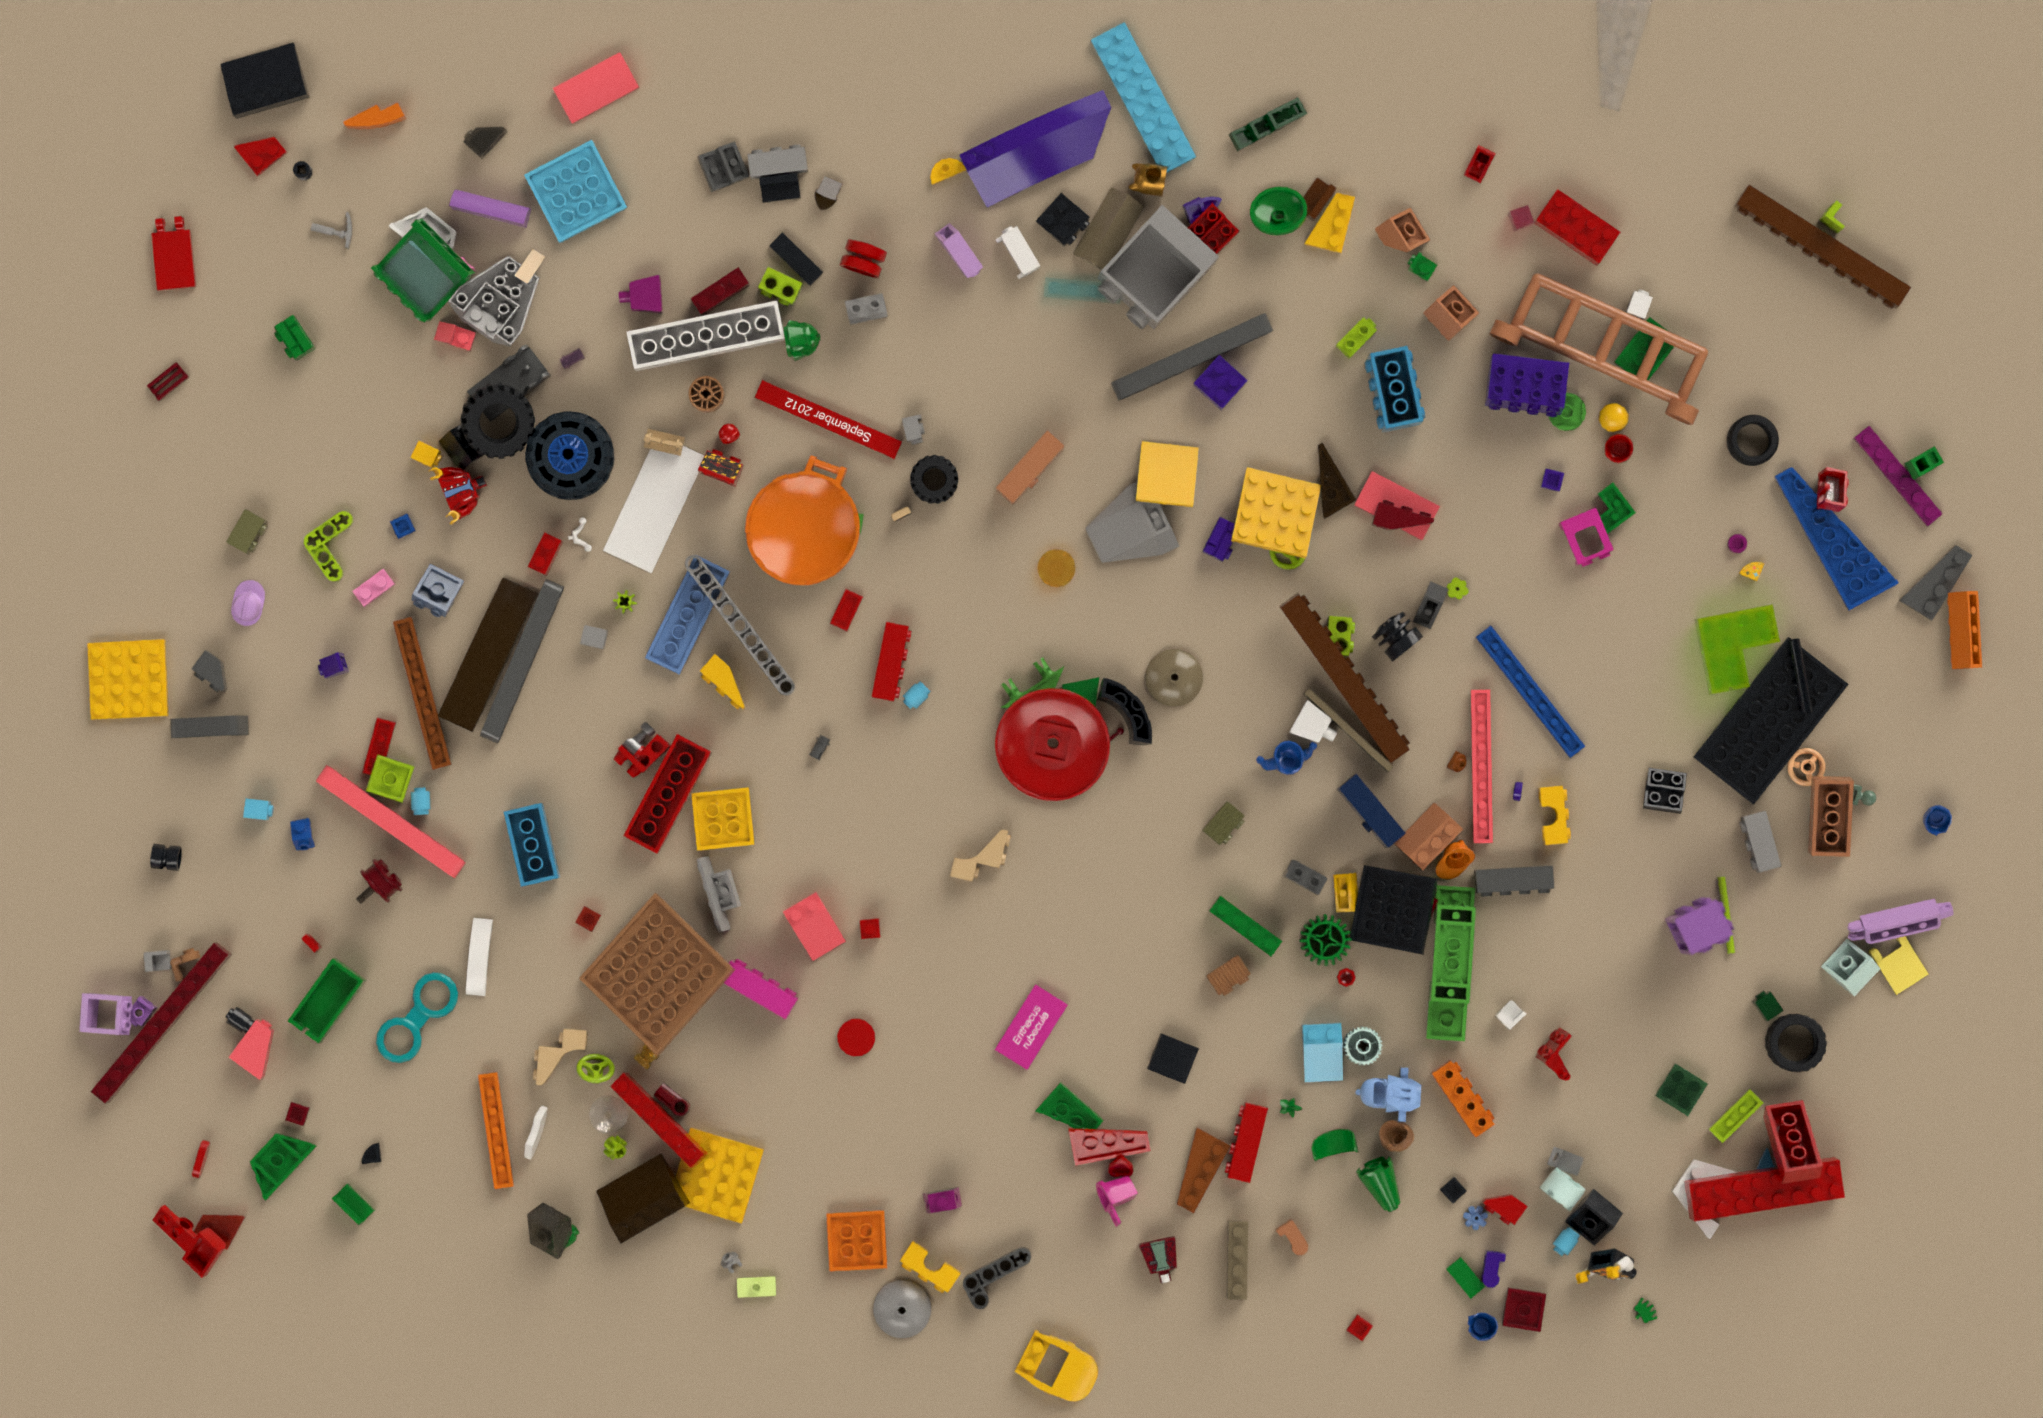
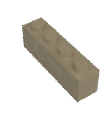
[1227,1220,1248,1300]

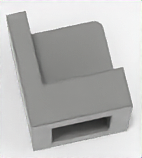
[580,625,608,649]
[144,950,171,972]

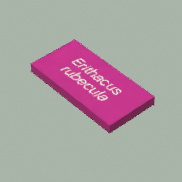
[995,984,1068,1070]

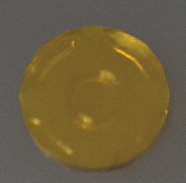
[1037,549,1076,588]

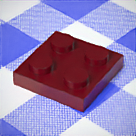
[1502,1287,1546,1332]

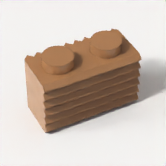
[1206,955,1251,996]

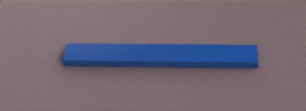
[1475,626,1585,758]

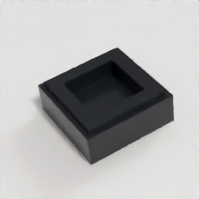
[1440,1177,1467,1204]

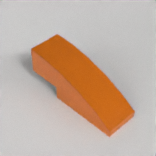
[343,102,407,129]

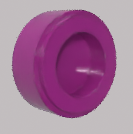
[1727,534,1747,554]

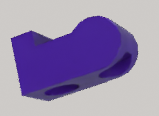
[1481,1250,1506,1288]

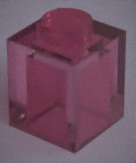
[1508,205,1534,232]

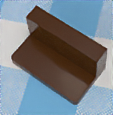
[1303,178,1337,222]

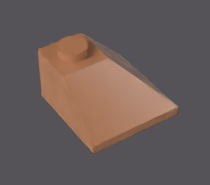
[1375,208,1430,253]

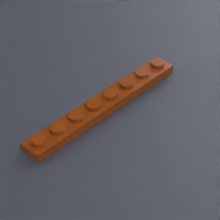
[393,617,452,770]

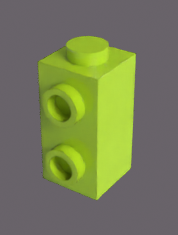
[1336,317,1377,359]

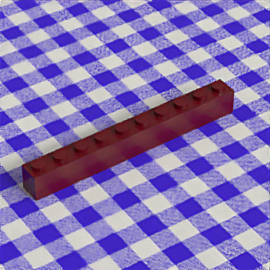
[91,942,232,1104]

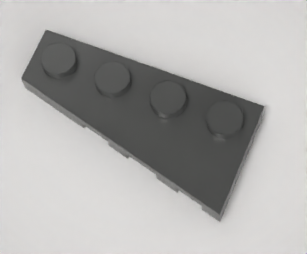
[1899,545,1973,621]

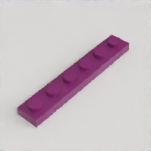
[1853,426,1942,526]

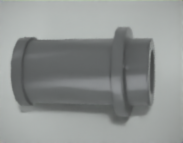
[809,735,830,760]

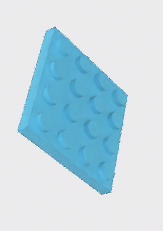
[524,140,627,243]

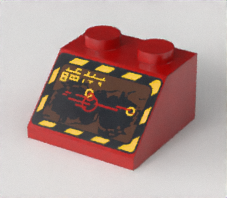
[698,449,744,487]

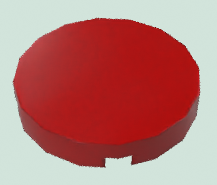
[837,1018,875,1057]

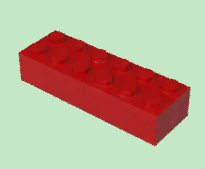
[623,734,712,854]

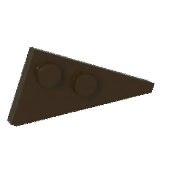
[1318,442,1356,519]

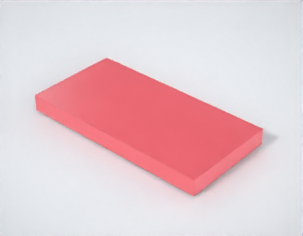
[1354,471,1440,540]

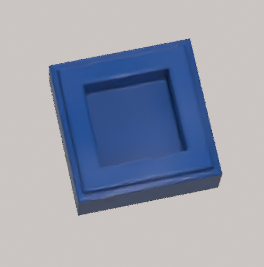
[390,514,416,539]

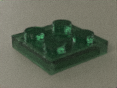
[1654,1063,1708,1116]

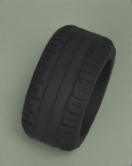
[1727,415,1779,466]

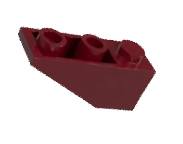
[1372,500,1434,531]

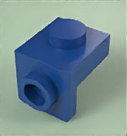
[290,818,315,851]

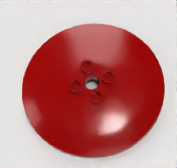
[995,688,1110,801]

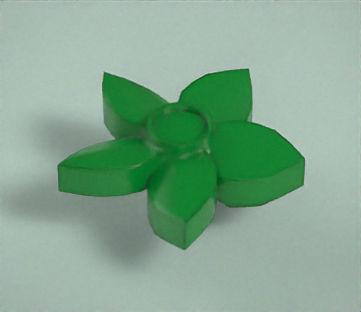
[1280,1098,1302,1117]

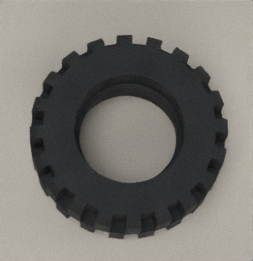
[460,383,535,459]

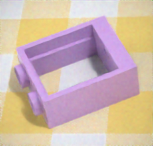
[79,993,132,1035]

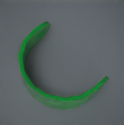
[1311,1129,1359,1161]

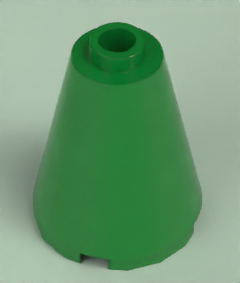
[1356,1156,1401,1212]

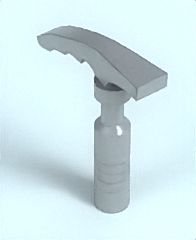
[311,212,352,249]

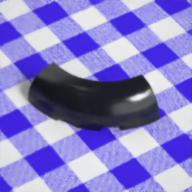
[1097,678,1152,745]

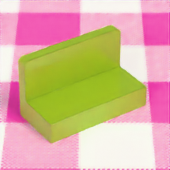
[1819,200,1845,234]

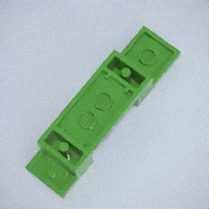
[1426,885,1476,1041]

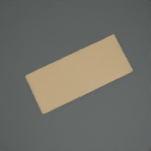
[515,249,545,284]

